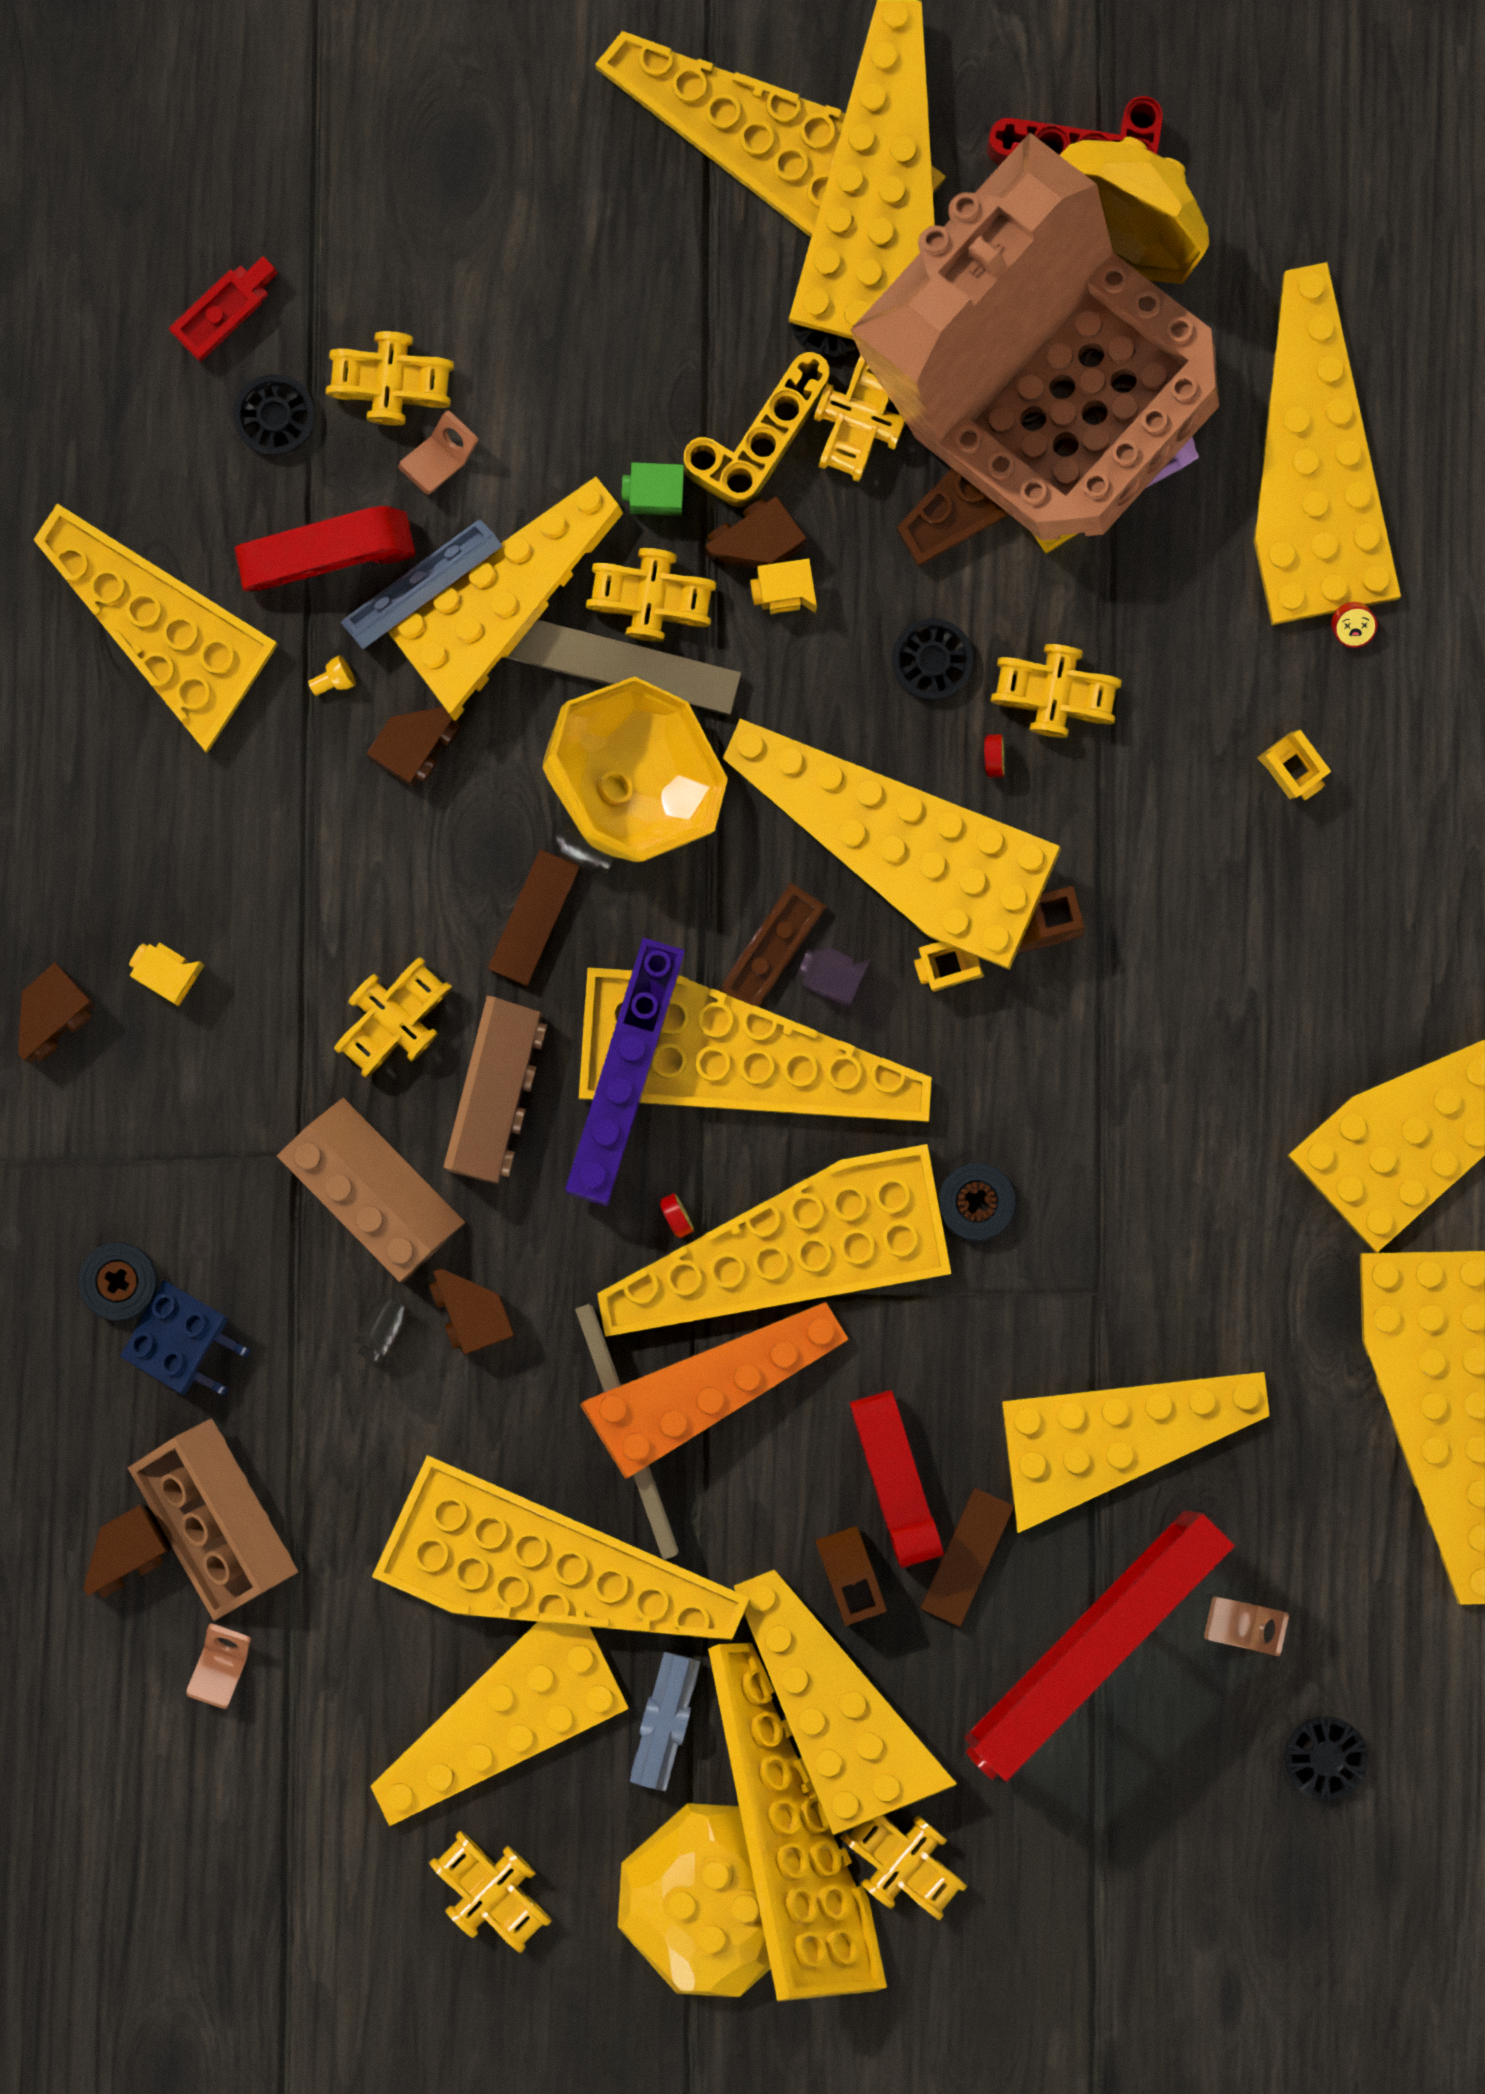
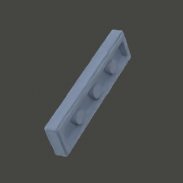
[341,520,502,649]

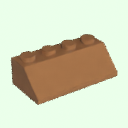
[443,995,547,1185]
[277,1097,466,1283]
[128,1418,298,1621]

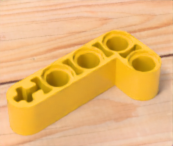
[684,352,829,507]

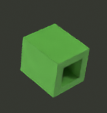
[622,462,684,516]

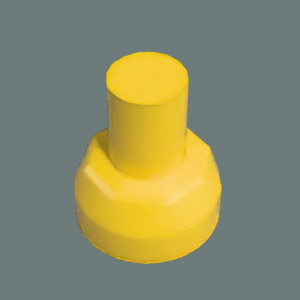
[308,655,356,696]

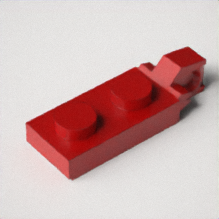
[169,256,278,362]

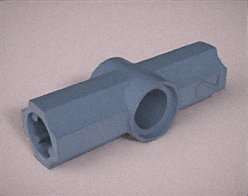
[630,1651,700,1791]

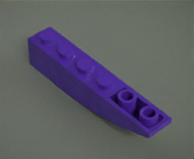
[565,937,685,1207]

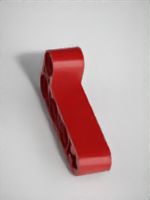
[987,96,1163,166]
[234,506,416,592]
[849,1389,944,1569]

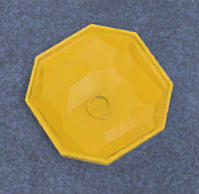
[1060,137,1209,284]
[542,676,728,862]
[618,1803,771,1997]

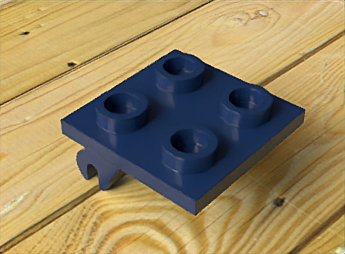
[120,1280,252,1396]

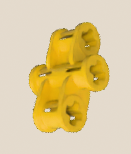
[325,331,454,425]
[814,355,905,482]
[586,548,717,642]
[990,644,1122,738]
[334,957,453,1079]
[841,1815,968,1921]
[429,1831,552,1953]

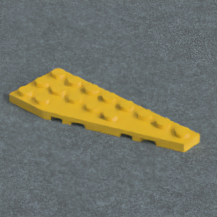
[789,0,935,340]
[579,968,932,1122]
[1360,1251,1485,1605]

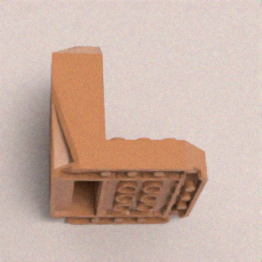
[850,133,1219,540]

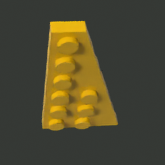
[387,477,623,721]
[34,504,278,753]
[1002,1372,1270,1533]
[733,1570,957,1836]
[370,1622,629,1826]

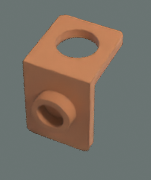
[398,411,478,494]
[1204,1596,1289,1656]
[186,1623,251,1709]

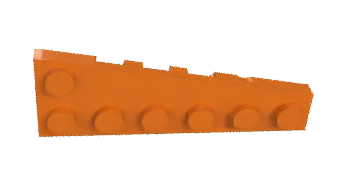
[580,1302,849,1479]

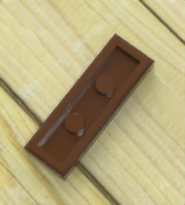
[487,849,580,987]
[718,883,827,1007]
[920,1488,1014,1627]

